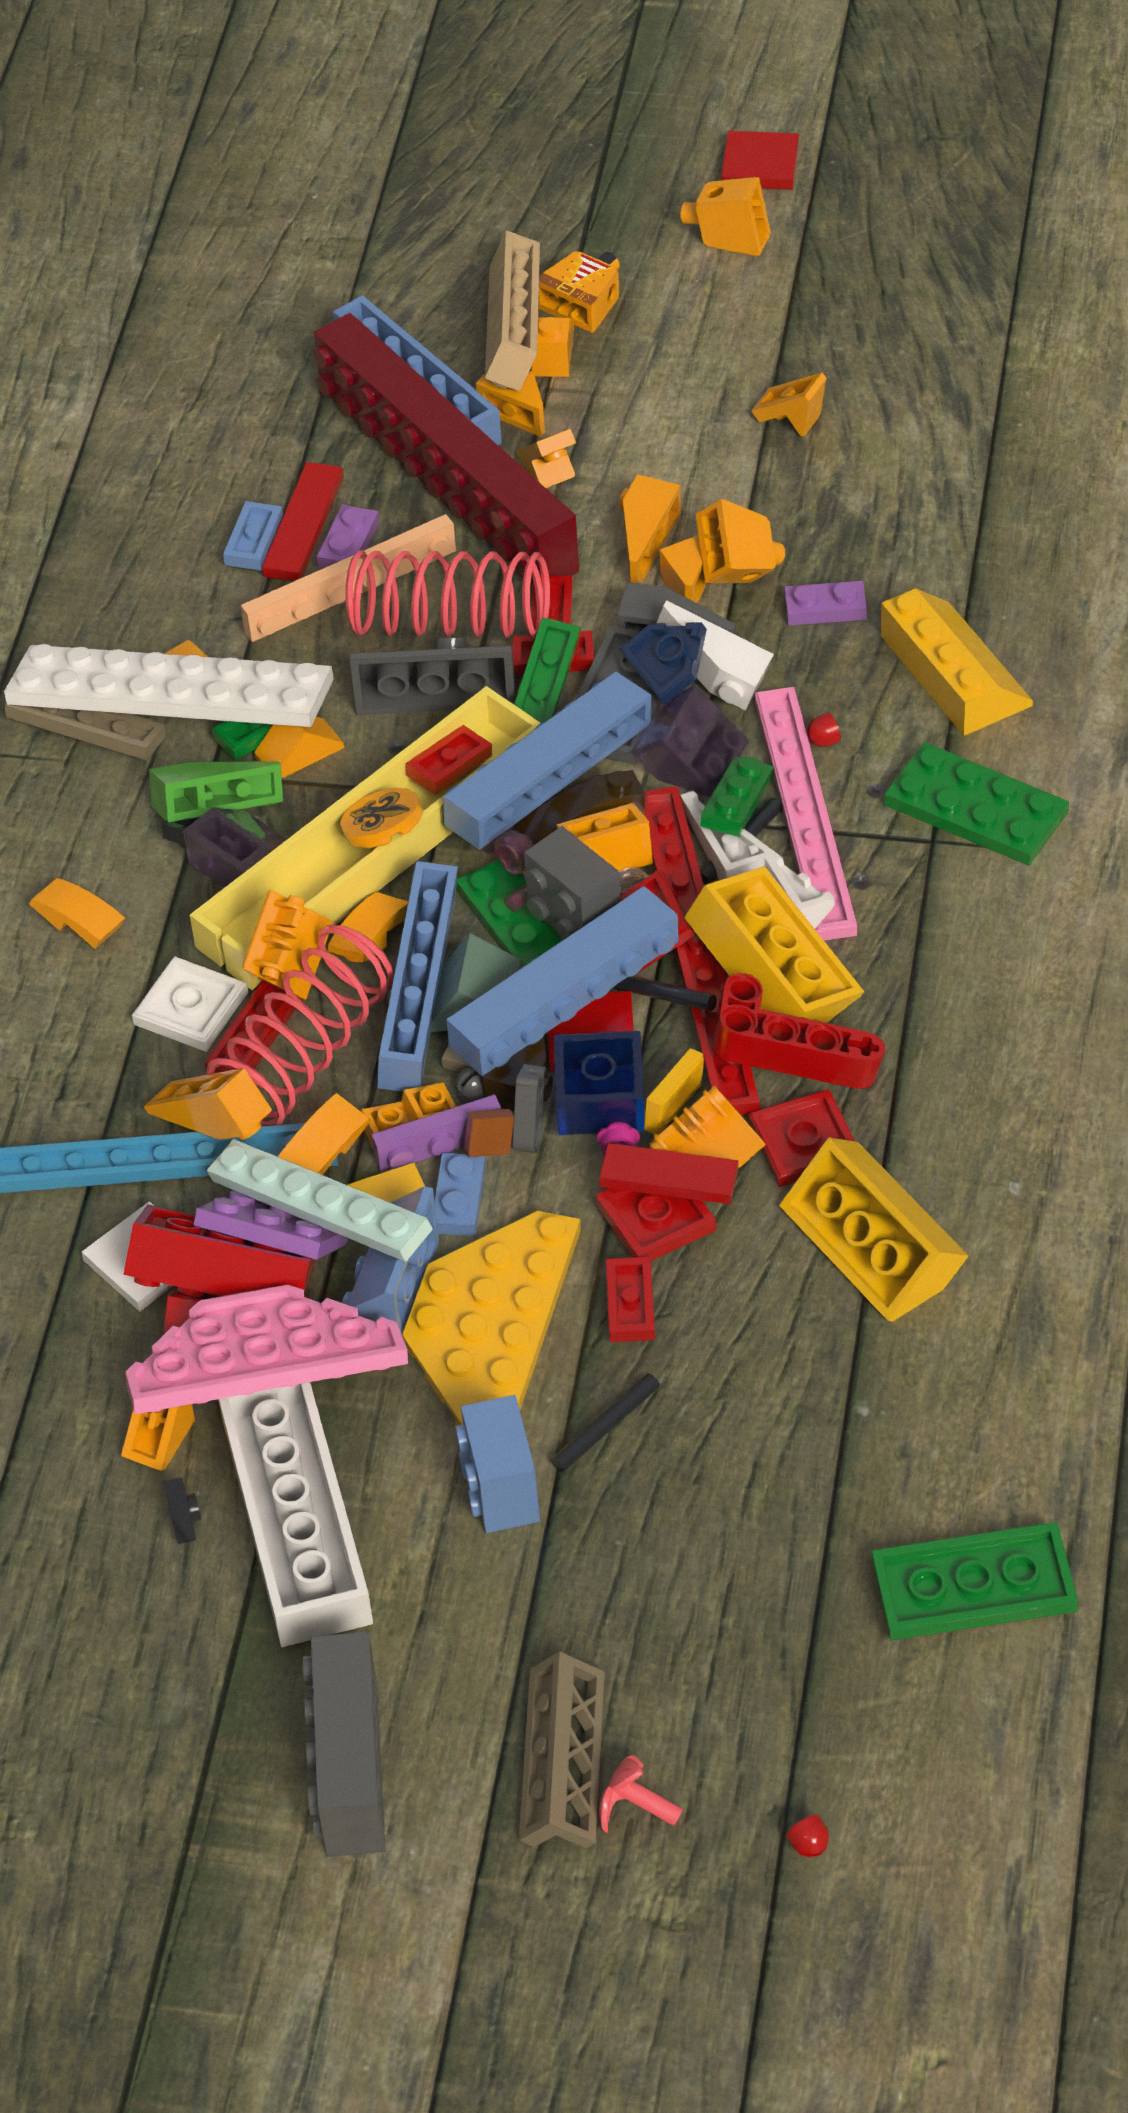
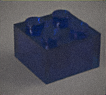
[554,1031,646,1135]

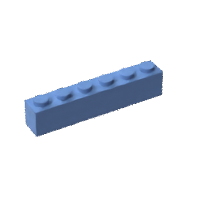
[333,295,502,445]
[443,672,651,850]
[377,861,458,1092]
[446,886,679,1076]

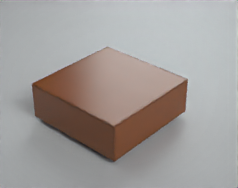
[464,1109,514,1157]

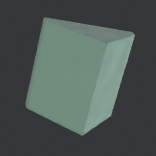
[431,933,523,1032]

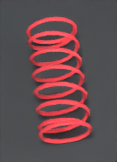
[345,550,550,639]
[206,925,394,1127]

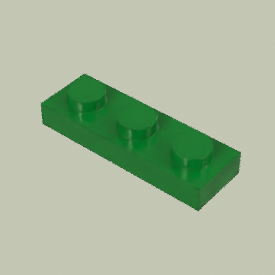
[514,617,581,723]
[700,756,774,837]

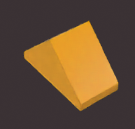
[660,535,707,604]
[254,716,344,778]
[121,1404,195,1471]

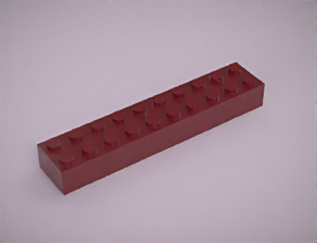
[313,313,579,584]

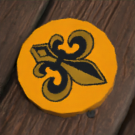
[340,788,423,848]

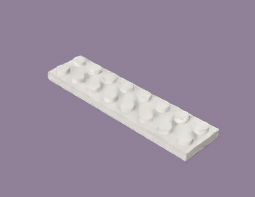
[4,644,334,727]

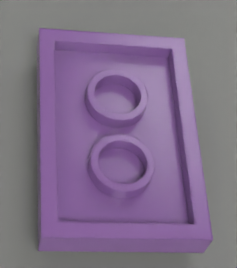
[194,1191,349,1260]

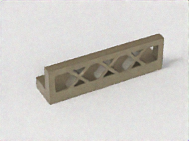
[519,1651,605,1848]

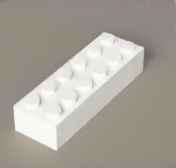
[218,1382,373,1647]

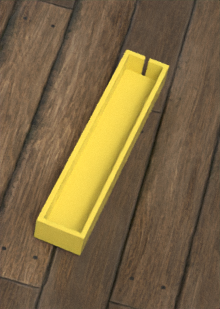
[190,686,541,990]

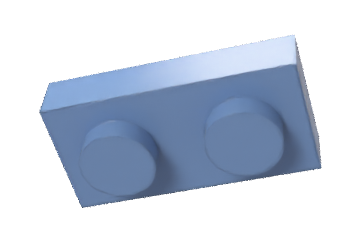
[223,501,283,571]
[435,1153,486,1236]

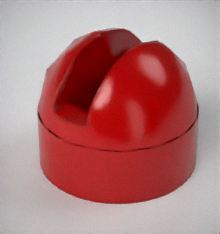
[807,712,841,747]
[786,1814,829,1858]

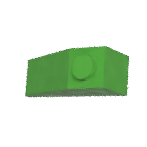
[149,761,283,822]

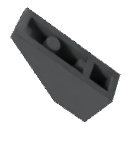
[617,582,736,635]

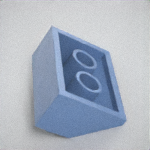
[342,1186,439,1334]

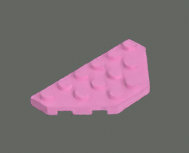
[125,1285,408,1414]

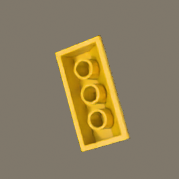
[881,588,1033,736]
[684,866,864,1023]
[779,1137,969,1321]

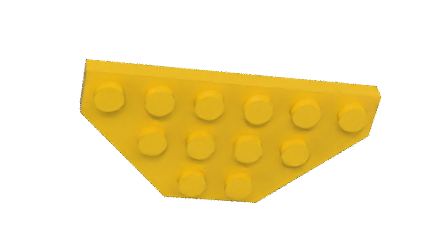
[402,1211,581,1426]

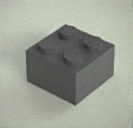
[524,826,621,940]

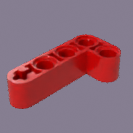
[712,973,886,1089]

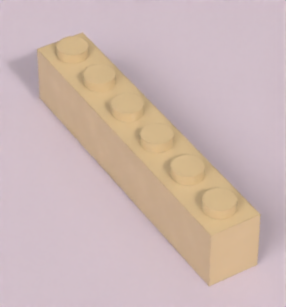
[485,230,540,391]

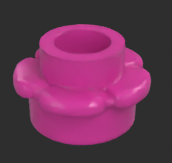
[597,1122,640,1157]

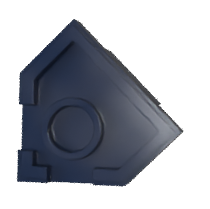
[619,622,707,705]

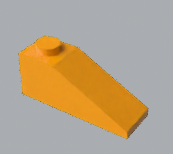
[619,474,681,584]
[143,1068,272,1140]

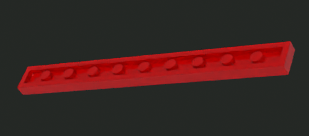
[644,786,760,1115]

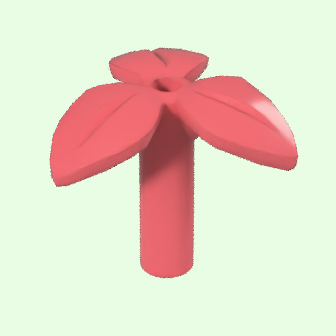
[599,1755,683,1833]

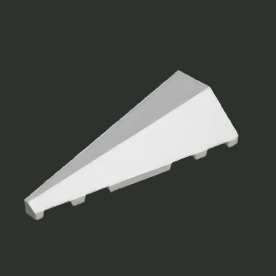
[680,791,835,929]

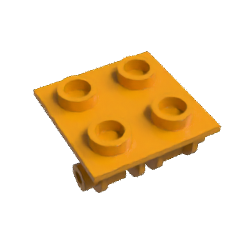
[241,890,334,1000]
[649,1086,766,1168]

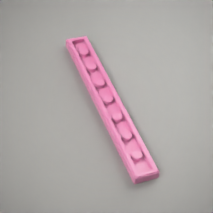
[755,687,857,941]

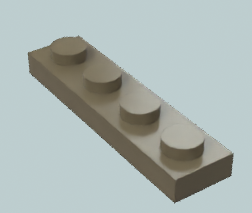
[5,703,166,761]

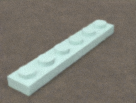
[207,1139,433,1262]

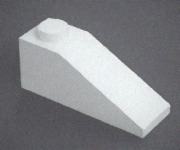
[657,600,774,710]

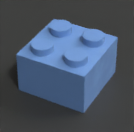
[455,1395,540,1533]

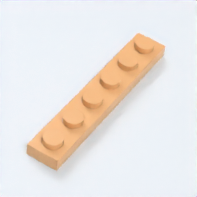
[240,514,456,642]

